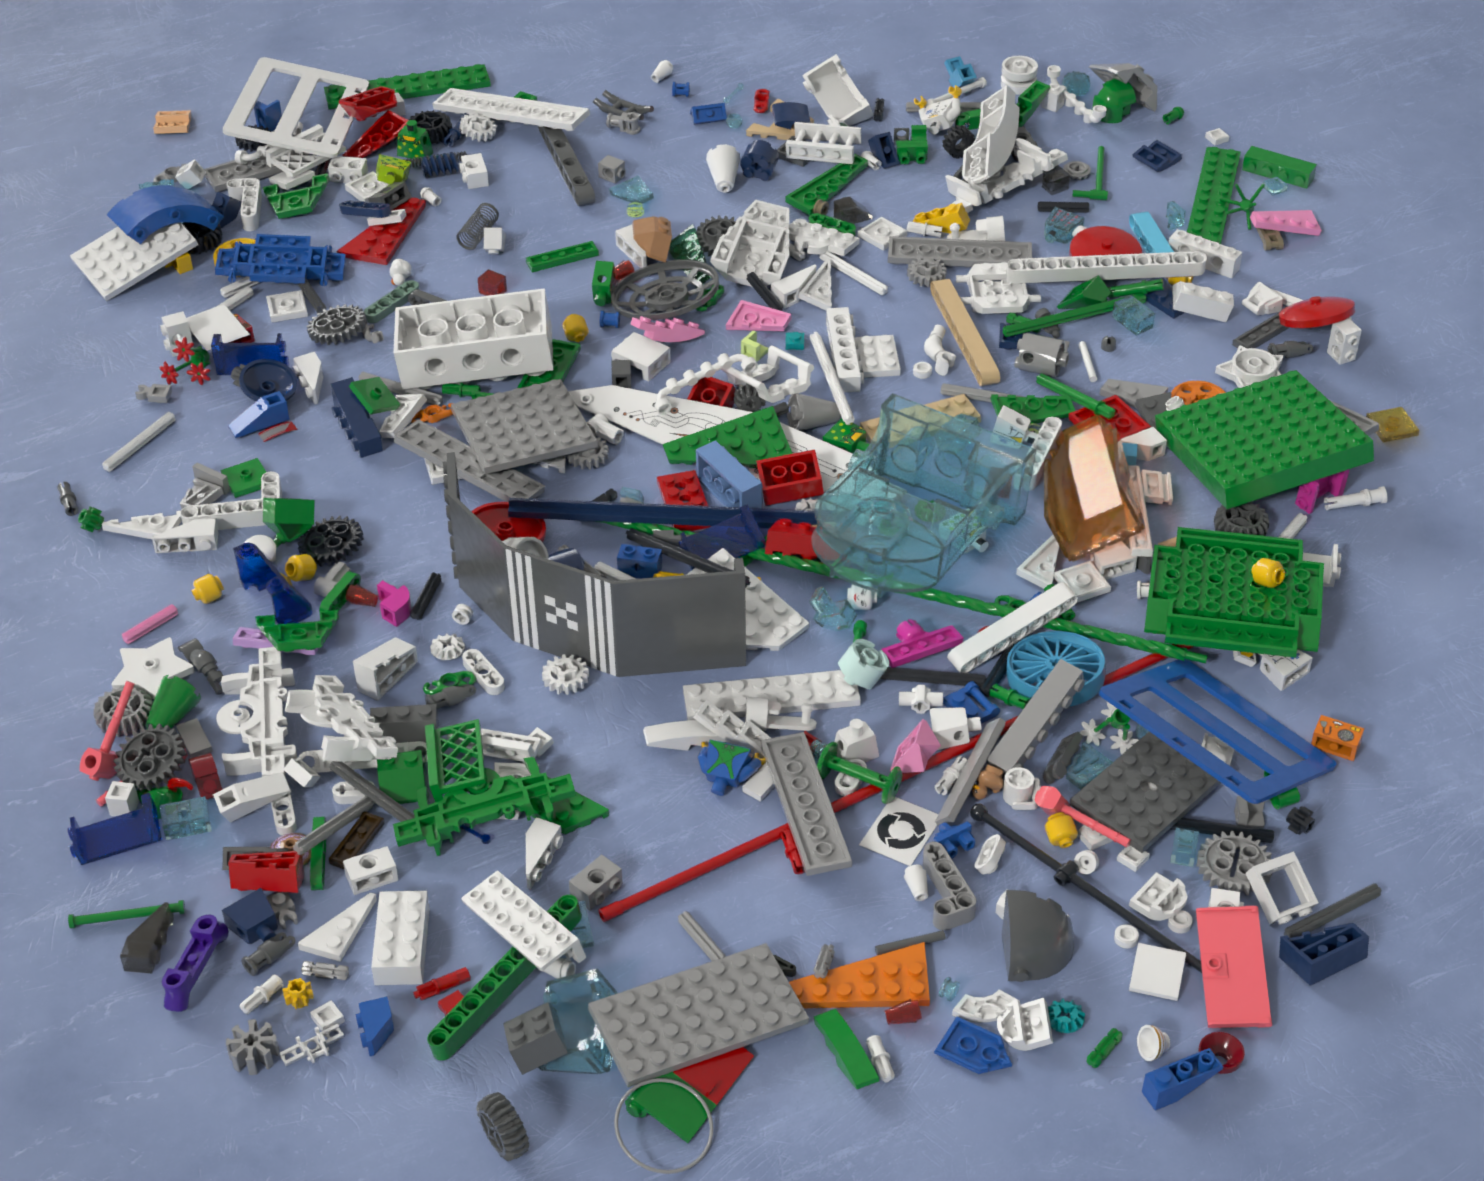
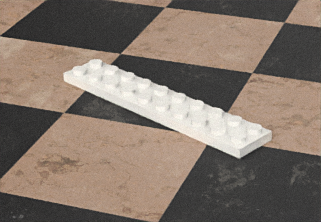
[432,88,590,131]

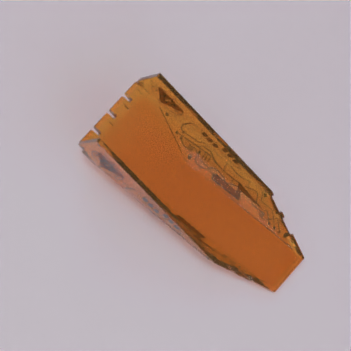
[1044,415,1145,562]

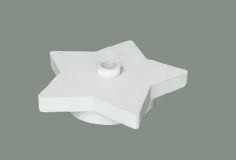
[1215,346,1283,388]
[111,637,195,699]

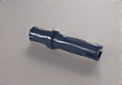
[444,113,469,147]

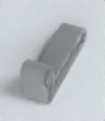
[923,842,976,930]

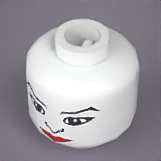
[847,583,877,610]

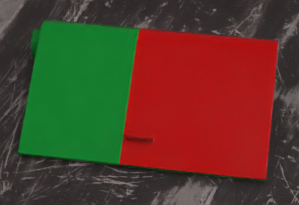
[625,1047,754,1143]

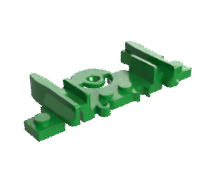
[393,757,576,856]

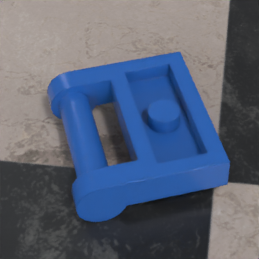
[943,681,1000,724]

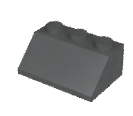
[370,704,439,755]

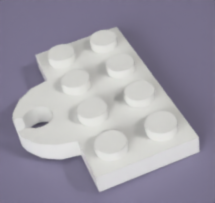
[789,219,860,256]

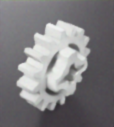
[460,113,497,142]
[542,654,589,695]

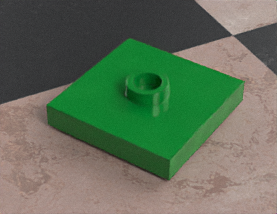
[349,377,401,415]
[220,458,266,498]

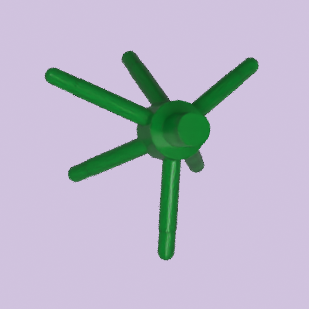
[1219,184,1265,230]

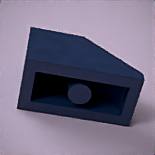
[868,132,900,169]

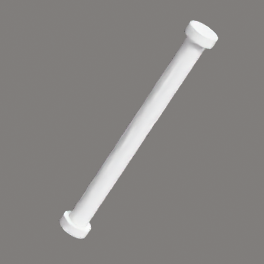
[927,77,987,106]

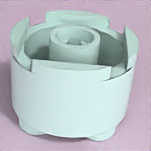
[838,639,889,690]

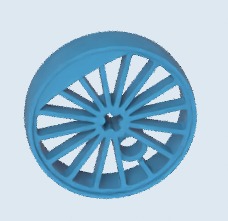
[1006,631,1106,707]

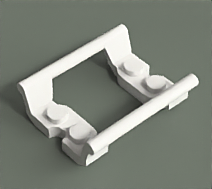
[721,346,814,403]

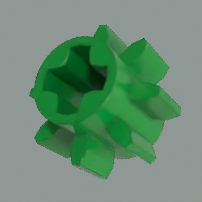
[78,506,104,532]

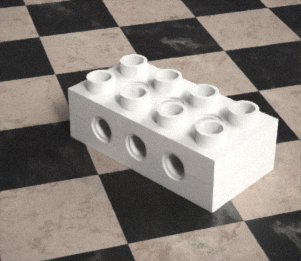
[394,288,553,390]

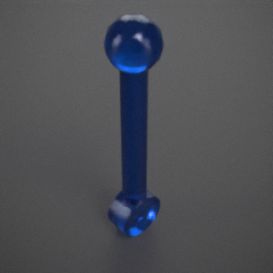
[460,824,490,844]

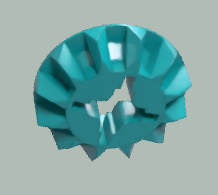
[1048,998,1085,1033]

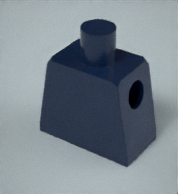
[222,888,278,944]

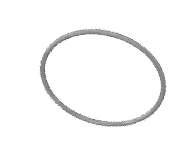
[614,1078,714,1174]

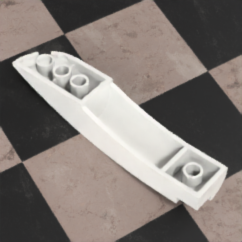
[962,85,1019,184]

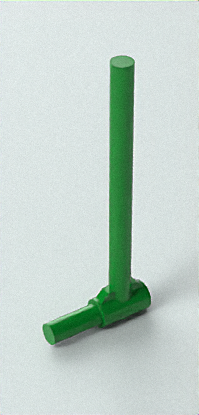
[1072,146,1108,201]

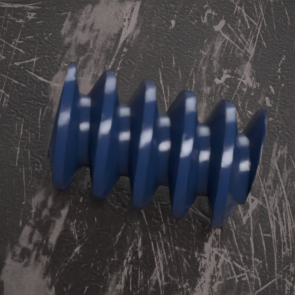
[422,152,458,178]

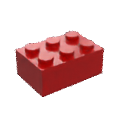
[756,449,824,506]

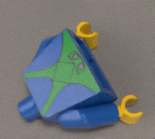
[698,739,766,796]

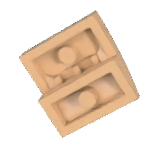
[153,110,191,134]

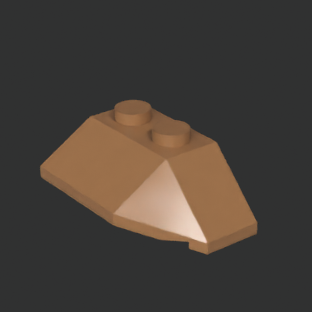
[632,216,672,263]

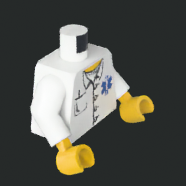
[914,85,962,134]

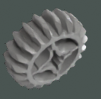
[93,685,153,737]

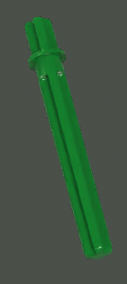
[1036,373,1115,419]

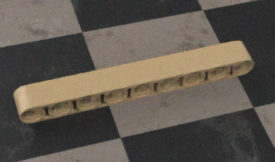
[930,279,1000,386]

